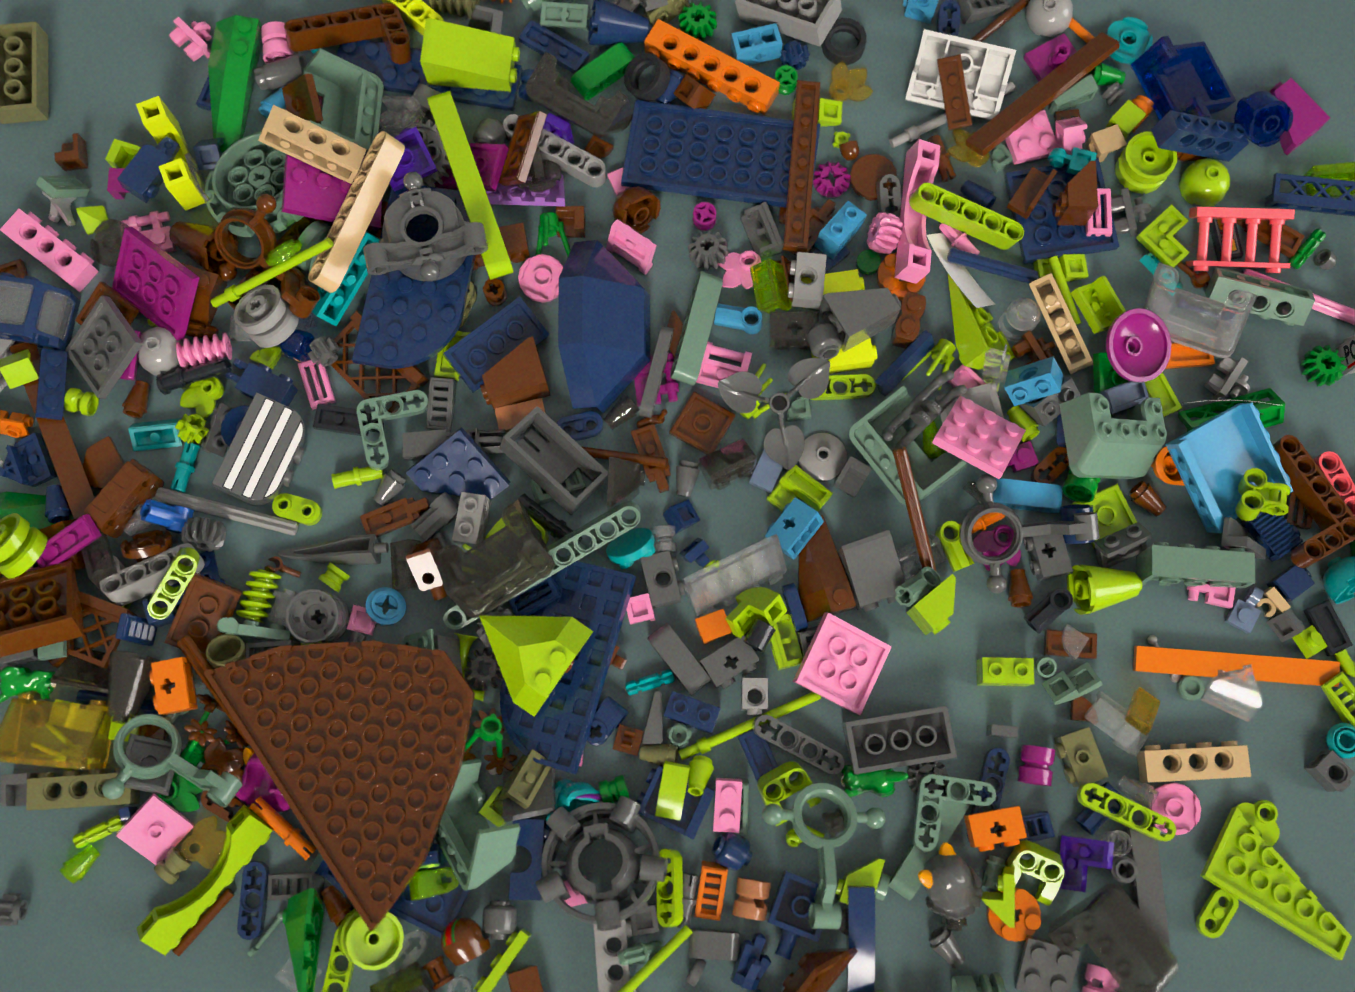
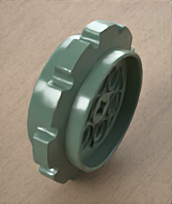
[205,131,304,238]

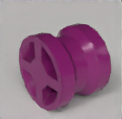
[693,202,717,231]

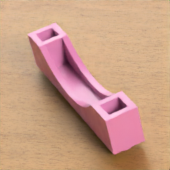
[894,139,940,284]

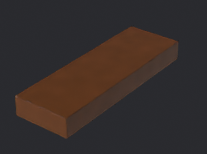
[937,54,972,131]

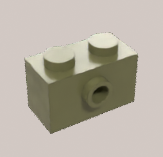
[1054,727,1109,787]

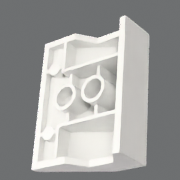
[905,29,1016,120]

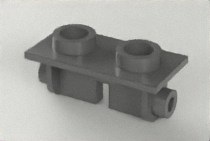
[201,403,233,457]

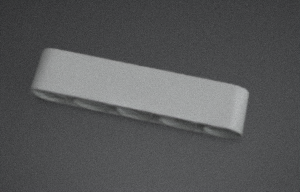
[503,114,606,187]

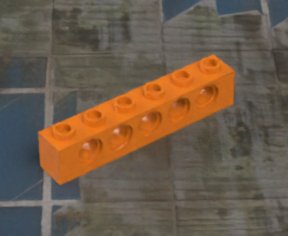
[644,19,780,116]

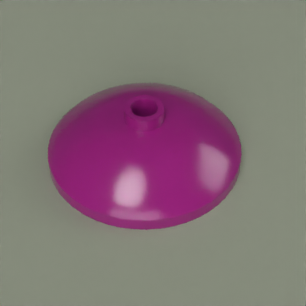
[1106,308,1171,382]

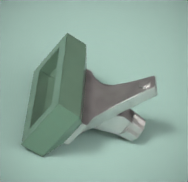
[36,175,90,226]

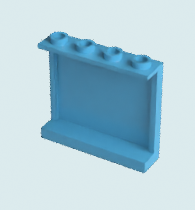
[1165,402,1293,533]

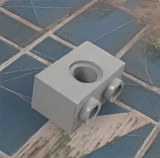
[788,252,827,309]

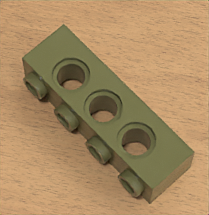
[26,768,140,810]

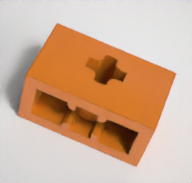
[149,657,198,715]
[964,806,1027,852]

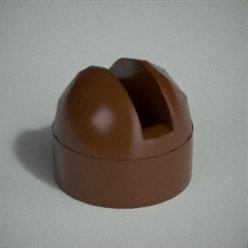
[839,141,859,161]

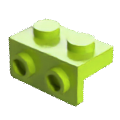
[1071,275,1126,334]

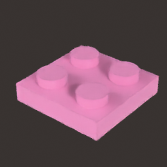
[1005,110,1059,165]

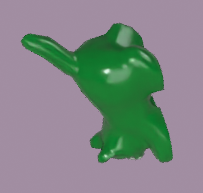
[0,666,60,703]
[841,765,908,797]

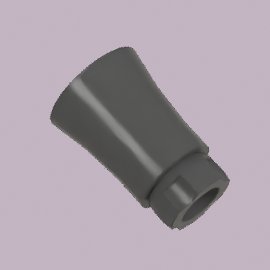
[254,52,307,90]

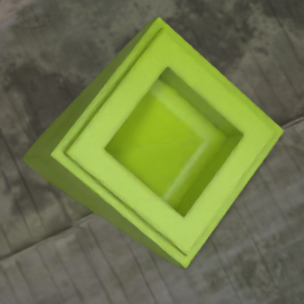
[76,206,111,235]

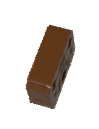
[82,459,164,538]

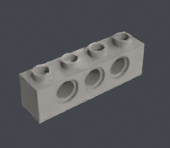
[594,919,636,992]

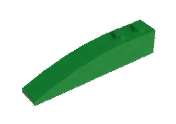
[208,15,262,153]

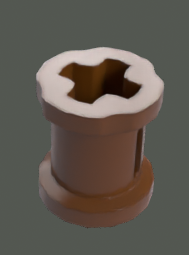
[483,278,507,306]
[422,954,455,991]

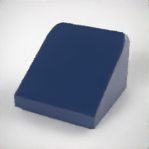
[663,499,700,534]

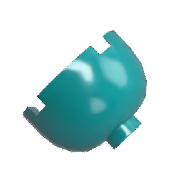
[1323,556,1355,604]

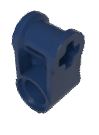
[587,696,629,746]

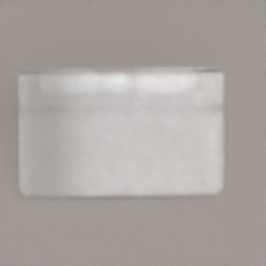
[1084,691,1143,749]

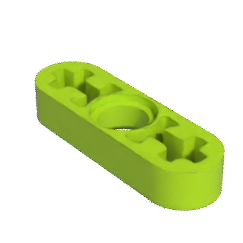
[811,374,876,400]
[657,849,683,927]

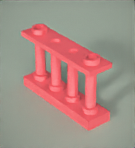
[1186,207,1295,273]

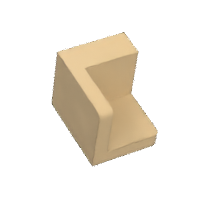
[1086,124,1127,162]

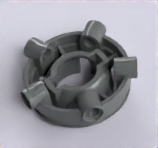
[535,796,668,931]

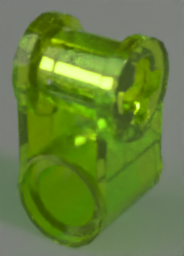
[409,867,460,901]

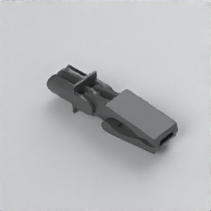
[402,428,505,460]

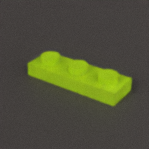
[474,928,532,992]

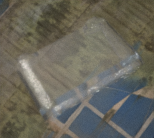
[1143,263,1257,358]

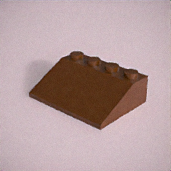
[0,560,83,658]

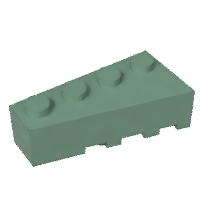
[1137,542,1255,588]

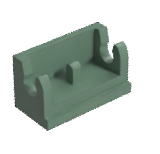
[540,1,590,31]

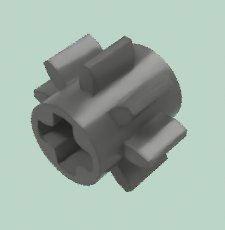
[308,336,340,367]
[0,893,28,926]

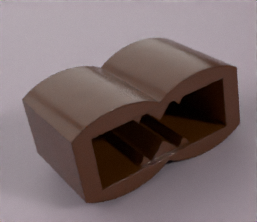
[891,292,926,349]

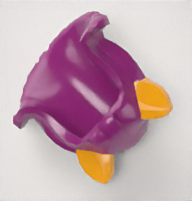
[235,747,290,813]

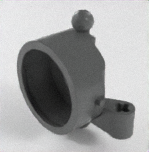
[363,172,488,282]

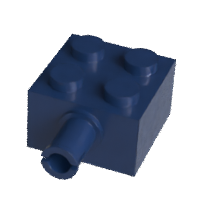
[766,870,836,960]

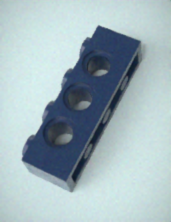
[1151,110,1249,161]

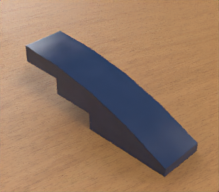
[846,886,875,992]

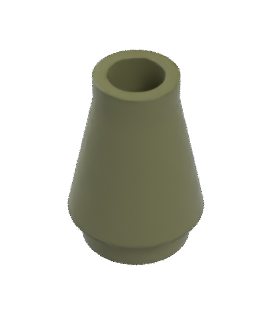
[640,743,678,767]

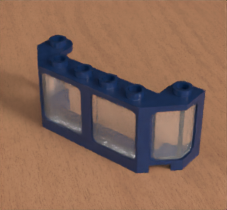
[0,272,81,351]

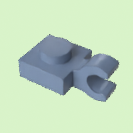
[1224,587,1264,634]

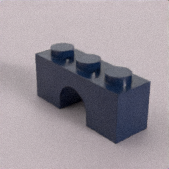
[509,819,551,901]

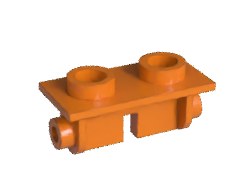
[0,410,34,438]

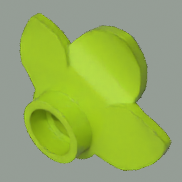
[180,377,224,419]
[1235,800,1280,847]

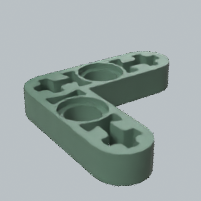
[357,390,428,470]
[913,774,996,851]

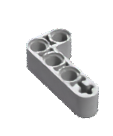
[97,543,205,606]

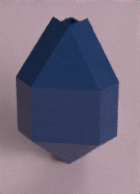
[558,240,650,413]

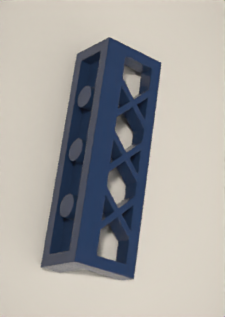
[1264,173,1355,217]

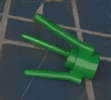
[535,212,571,257]

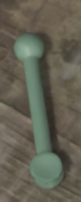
[247,910,283,958]

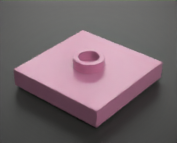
[116,793,194,865]

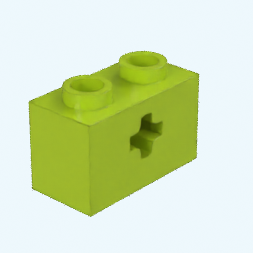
[976,657,1034,686]

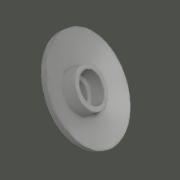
[798,433,847,481]

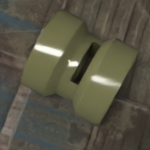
[154,847,192,884]

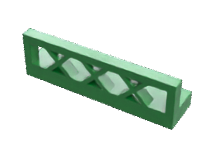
[1178,388,1285,432]

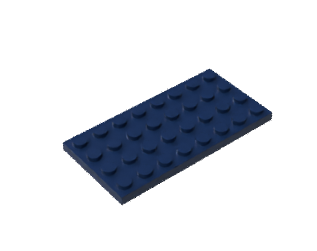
[621,100,820,208]

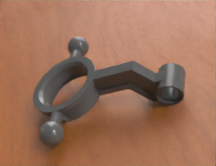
[959,474,1100,594]

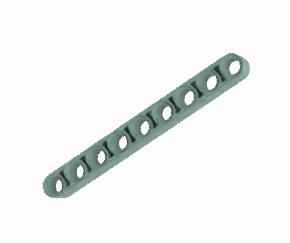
[443,501,640,630]

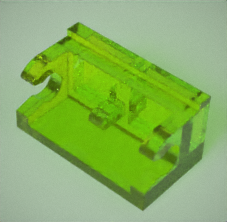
[1303,162,1355,197]
[750,258,792,315]

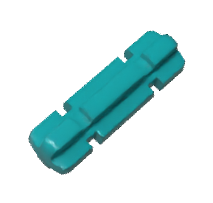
[625,669,675,696]

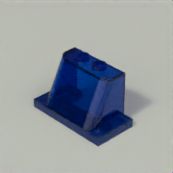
[1131,36,1236,120]

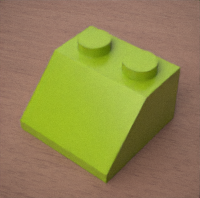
[906,574,956,635]

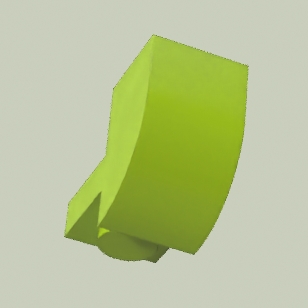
[725,587,788,638]

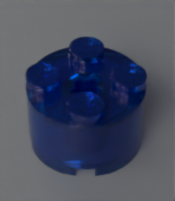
[1234,91,1293,147]

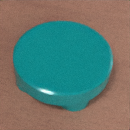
[606,528,656,569]

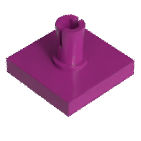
[1023,33,1087,82]

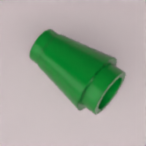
[1088,62,1125,86]

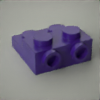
[390,127,438,192]

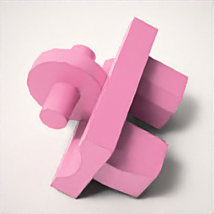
[169,17,211,61]

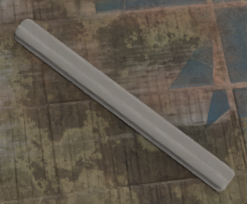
[155,487,299,535]

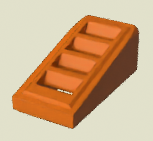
[694,861,728,921]

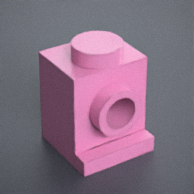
[1056,117,1087,155]

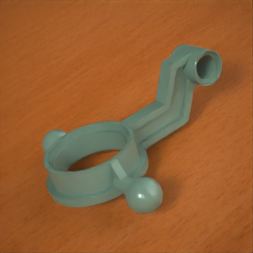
[102,710,243,807]
[762,783,886,929]

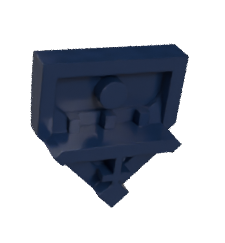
[0,432,57,487]

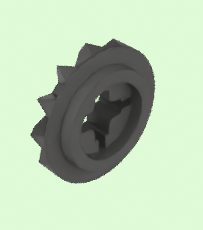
[907,761,949,795]

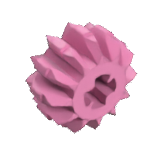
[866,213,903,254]

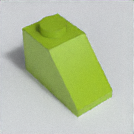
[835,858,885,904]

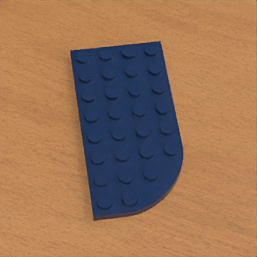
[352,186,476,369]
[500,560,636,774]

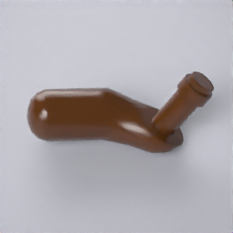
[636,409,667,428]

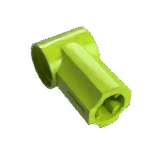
[935,521,974,572]

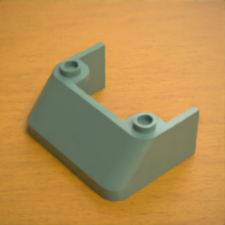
[435,759,520,891]

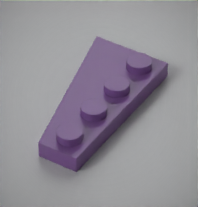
[486,174,565,206]

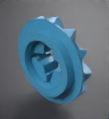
[365,587,406,626]

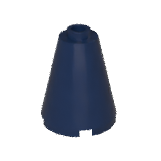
[588,0,652,46]

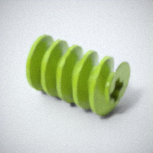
[236,569,282,624]

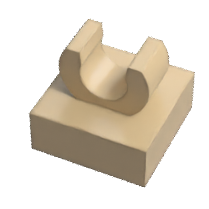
[1256,587,1291,617]

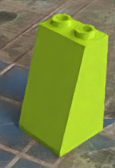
[420,18,520,92]

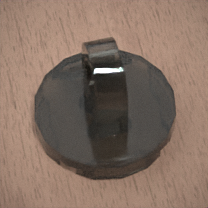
[516,145,561,192]

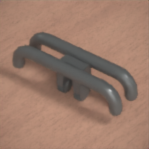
[882,370,967,448]

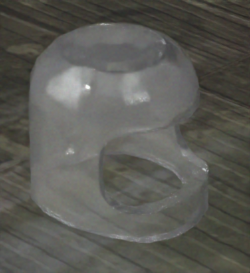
[998,297,1041,341]

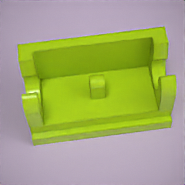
[770,614,803,671]

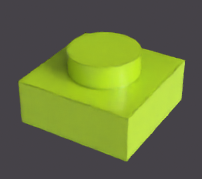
[1292,625,1327,659]

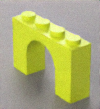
[136,96,207,211]
[801,269,877,374]

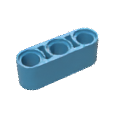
[993,478,1063,513]

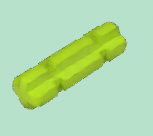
[73,816,125,848]

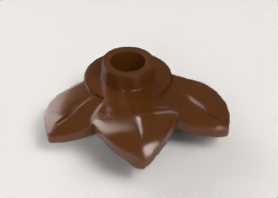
[201,737,245,782]

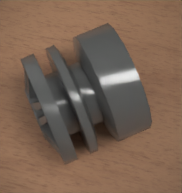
[286,589,350,643]

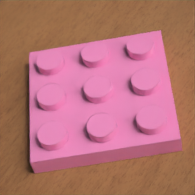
[932,395,1026,480]
[793,613,891,715]

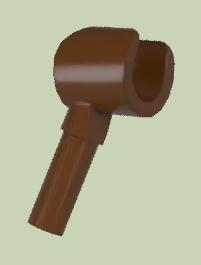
[1177,262,1210,288]
[264,556,302,578]

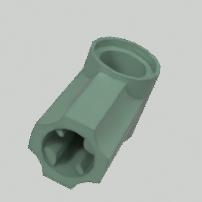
[895,567,941,607]

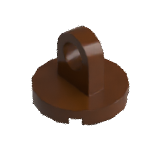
[120,530,173,563]

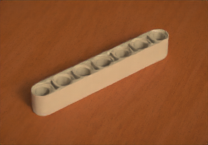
[308,131,405,293]

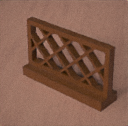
[331,311,430,421]
[67,591,137,669]

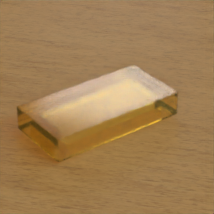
[1124,687,1161,735]

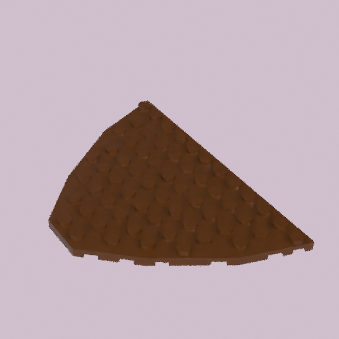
[203,640,475,931]

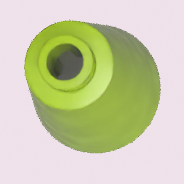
[1067,564,1142,615]

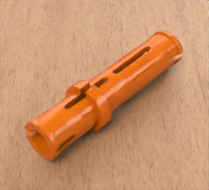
[248,796,317,861]

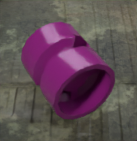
[1017,745,1056,786]

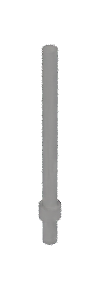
[889,82,1015,148]

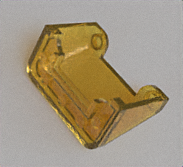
[0,693,116,769]

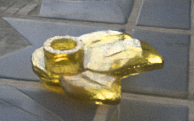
[829,62,873,102]
[947,129,990,167]
[181,816,226,869]

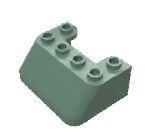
[303,49,383,154]
[849,385,967,505]
[1059,393,1167,479]

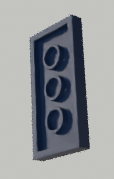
[443,296,550,393]

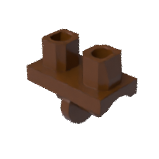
[1011,331,1056,366]

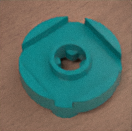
[1106,17,1153,65]

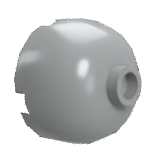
[1026,0,1073,37]
[137,327,184,376]

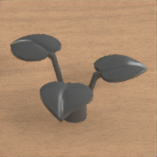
[718,358,830,470]

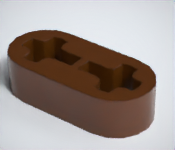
[1031,447,1069,484]
[201,790,248,822]

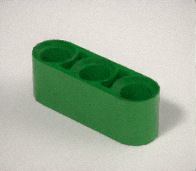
[570,42,635,101]

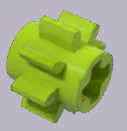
[175,414,209,444]

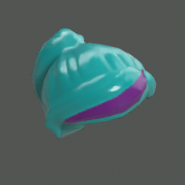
[546,778,602,821]

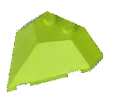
[479,615,593,717]

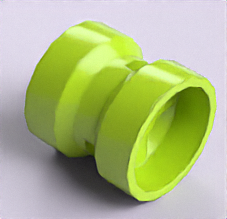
[64,387,99,416]

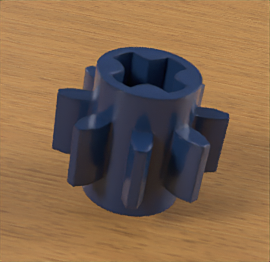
[780,41,810,71]

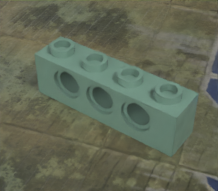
[1205,267,1315,326]

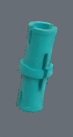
[170,442,201,493]

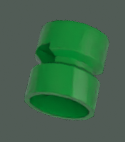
[1062,468,1101,503]

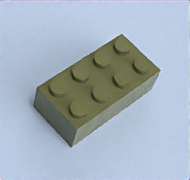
[0,22,49,124]

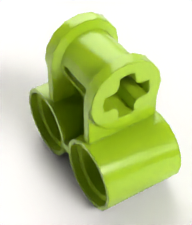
[1235,468,1291,521]

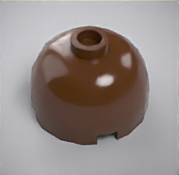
[612,186,661,234]

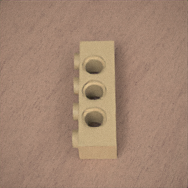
[258,105,367,184]
[1029,273,1093,375]
[1136,741,1251,783]

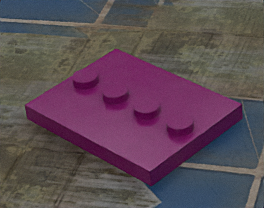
[281,154,382,231]
[112,227,200,341]

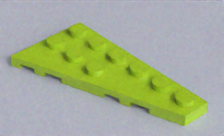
[1200,807,1352,960]

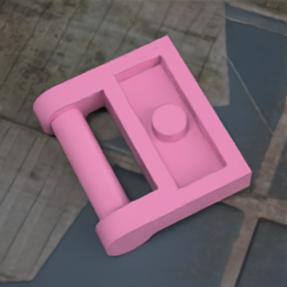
[606,219,657,275]
[696,342,752,388]

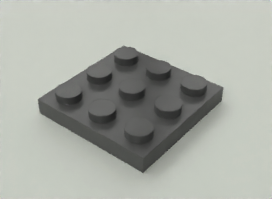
[65,295,143,399]

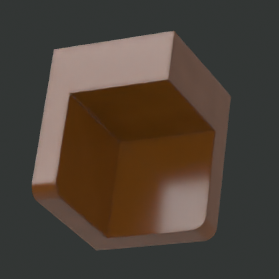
[673,74,716,109]
[55,133,88,171]
[556,206,586,238]

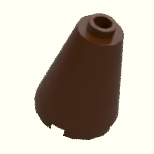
[169,221,239,274]

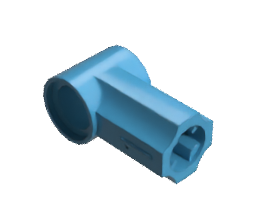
[714,303,763,334]

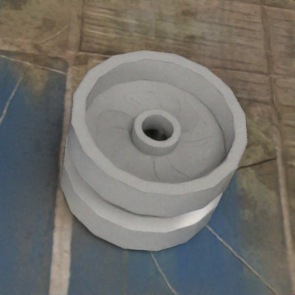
[234,285,299,348]

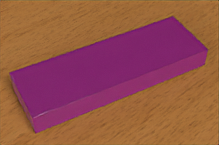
[36,514,102,568]

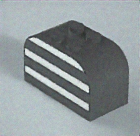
[212,392,305,505]

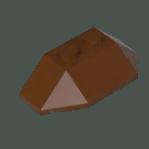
[782,947,858,992]

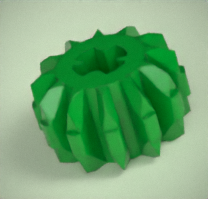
[678,1,717,42]
[1300,345,1347,387]

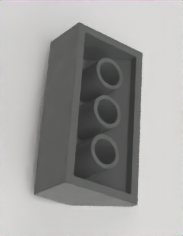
[842,706,957,774]

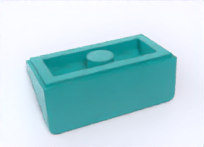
[128,418,183,451]

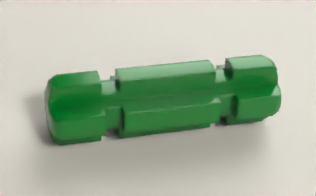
[1288,228,1326,269]

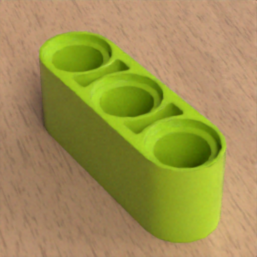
[147,547,200,619]

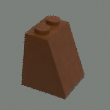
[480,336,551,411]

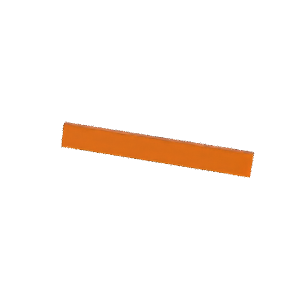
[1133,645,1340,687]

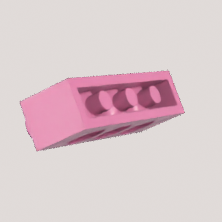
[0,209,99,293]

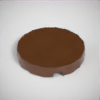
[850,154,897,201]

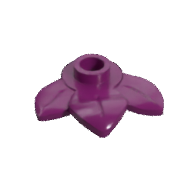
[973,525,1021,571]

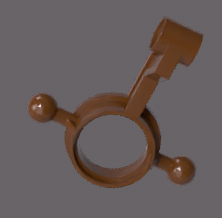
[215,194,320,318]

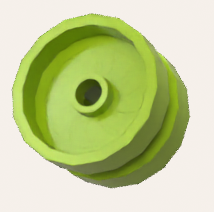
[1115,131,1177,194]
[0,513,47,579]
[337,908,404,970]

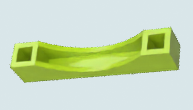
[136,805,273,955]

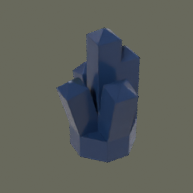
[730,933,771,990]

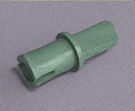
[617,940,664,965]

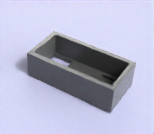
[499,406,609,515]

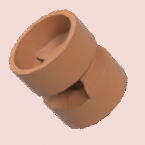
[732,877,771,921]

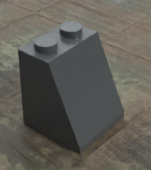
[819,288,901,352]
[838,530,905,612]

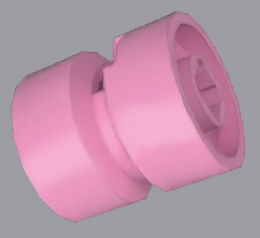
[261,21,294,63]
[1082,963,1122,992]

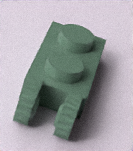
[217,617,291,641]

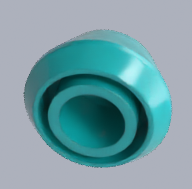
[1326,723,1355,759]

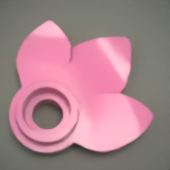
[718,251,761,289]

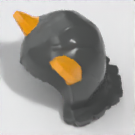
[918,842,983,920]

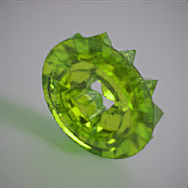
[265,239,302,266]

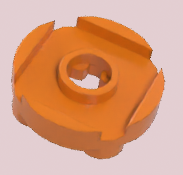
[877,252,926,300]
[986,888,1041,942]

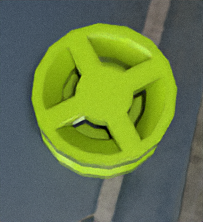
[318,562,350,593]

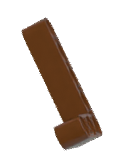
[284,3,412,64]
[1272,435,1355,568]

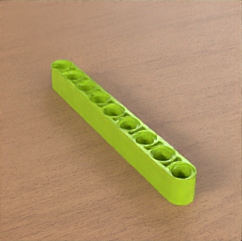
[427,91,514,280]

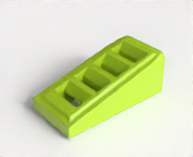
[1321,671,1355,727]

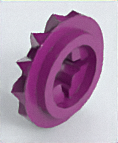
[813,161,850,198]

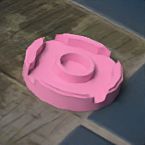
[518,254,563,303]
[1147,783,1201,835]

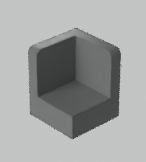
[834,456,872,497]
[0,773,37,806]

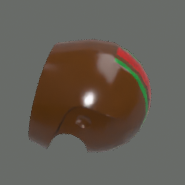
[440,917,491,966]

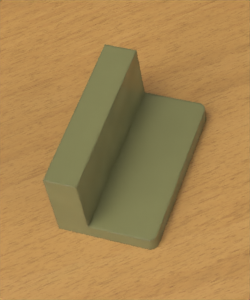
[497,749,551,809]

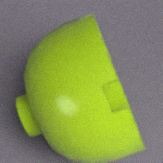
[1179,158,1230,207]

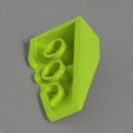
[948,274,1015,370]

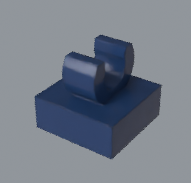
[679,538,710,567]

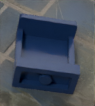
[636,765,715,840]

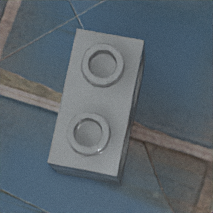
[452,492,492,550]

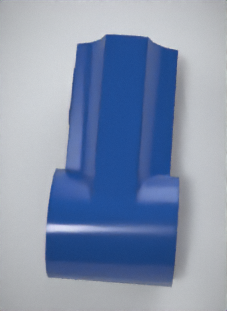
[140,500,194,534]

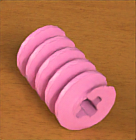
[176,332,232,369]

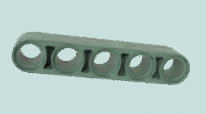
[670,271,723,386]
[889,782,976,901]

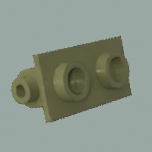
[643,0,690,28]

